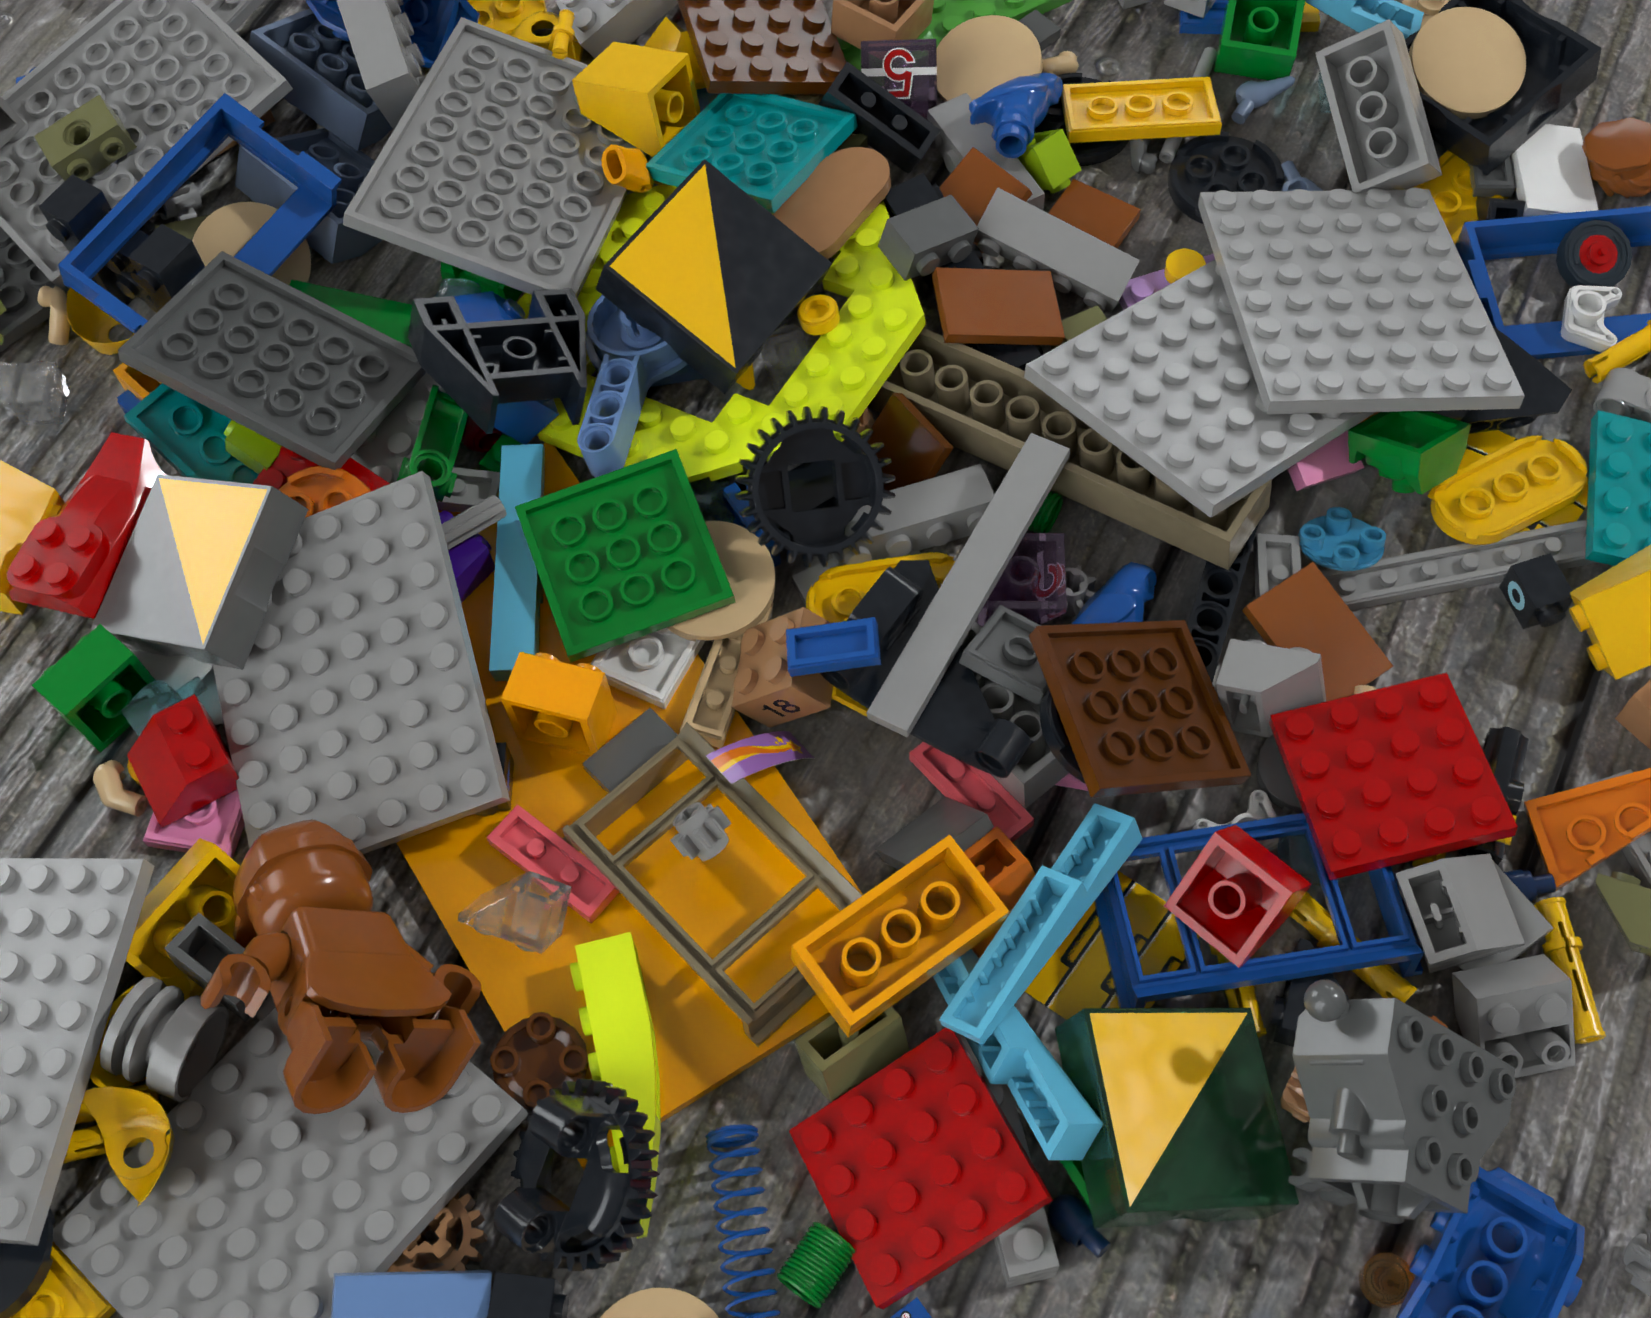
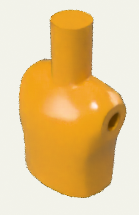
[601,144,663,193]

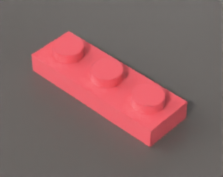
[909,742,1034,843]
[487,804,619,924]

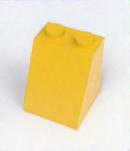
[572,42,701,157]
[1569,544,1651,680]

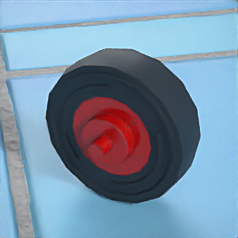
[1556,220,1632,287]

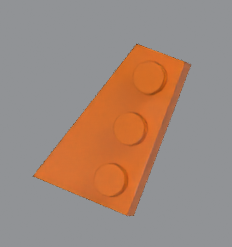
[1524,768,1651,891]

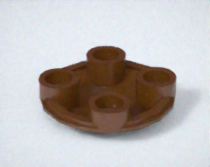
[490,1012,589,1110]

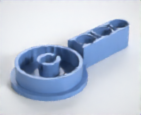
[577,295,687,478]

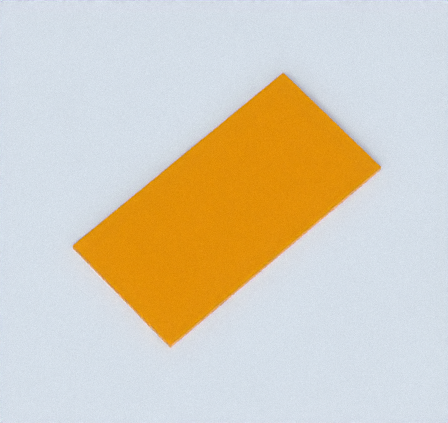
[396,443,863,1170]

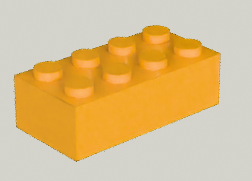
[791,834,1010,1038]

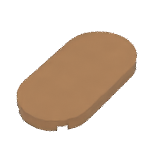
[773,147,891,259]

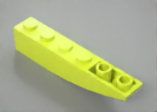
[570,932,661,1239]

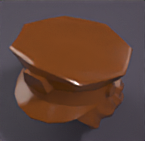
[1582,117,1651,198]

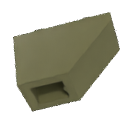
[1595,871,1651,957]

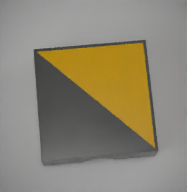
[91,474,309,670]

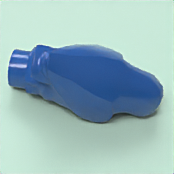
[969,73,1063,158]
[1072,562,1157,624]

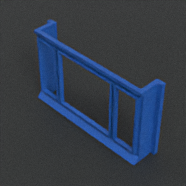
[1094,813,1424,1013]

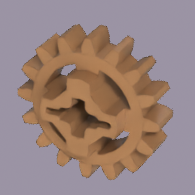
[387,1190,488,1272]

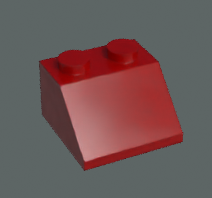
[127,694,239,828]
[1164,825,1312,968]

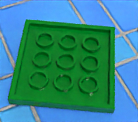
[515,449,736,663]

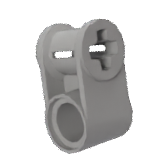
[1593,368,1651,422]

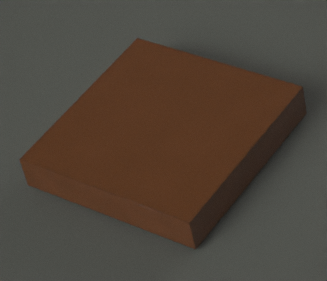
[861,393,954,491]

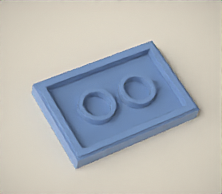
[331,1270,492,1318]

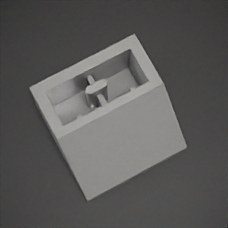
[1216,639,1326,738]
[1395,854,1525,973]
[1452,954,1576,1078]

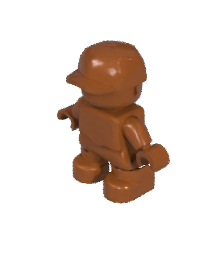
[200,819,481,1114]

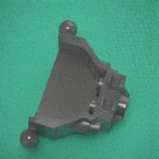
[1288,980,1516,1224]

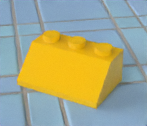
[0,460,65,615]
[125,838,240,997]

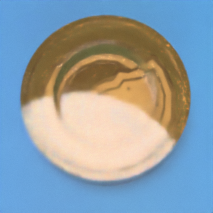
[1359,1253,1414,1308]

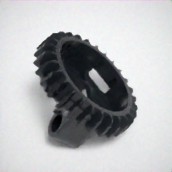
[735,406,895,567]
[494,1079,660,1271]

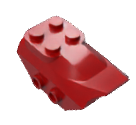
[7,432,167,619]

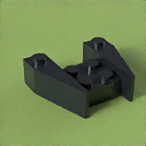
[39,174,205,313]
[408,288,587,434]

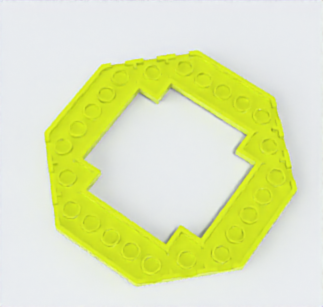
[517,183,926,482]

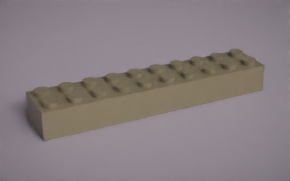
[868,328,1272,570]

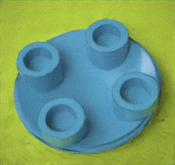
[1298,507,1386,571]

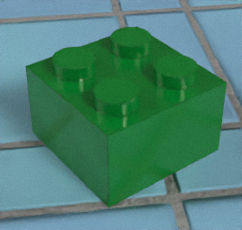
[1214,0,1305,80]
[32,624,166,753]

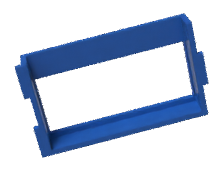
[58,93,342,334]
[1455,206,1651,359]

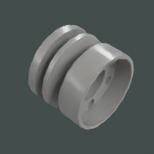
[100,977,229,1102]

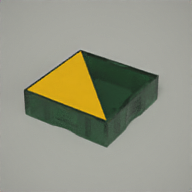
[1055,1008,1299,1229]

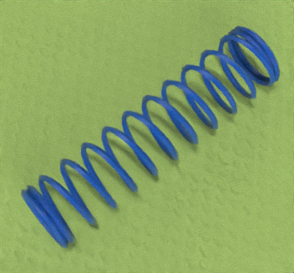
[705,1124,781,1318]

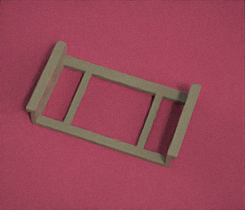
[562,722,863,1047]

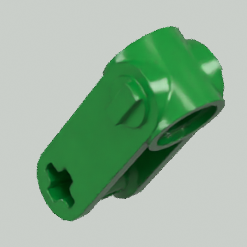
[397,384,468,503]

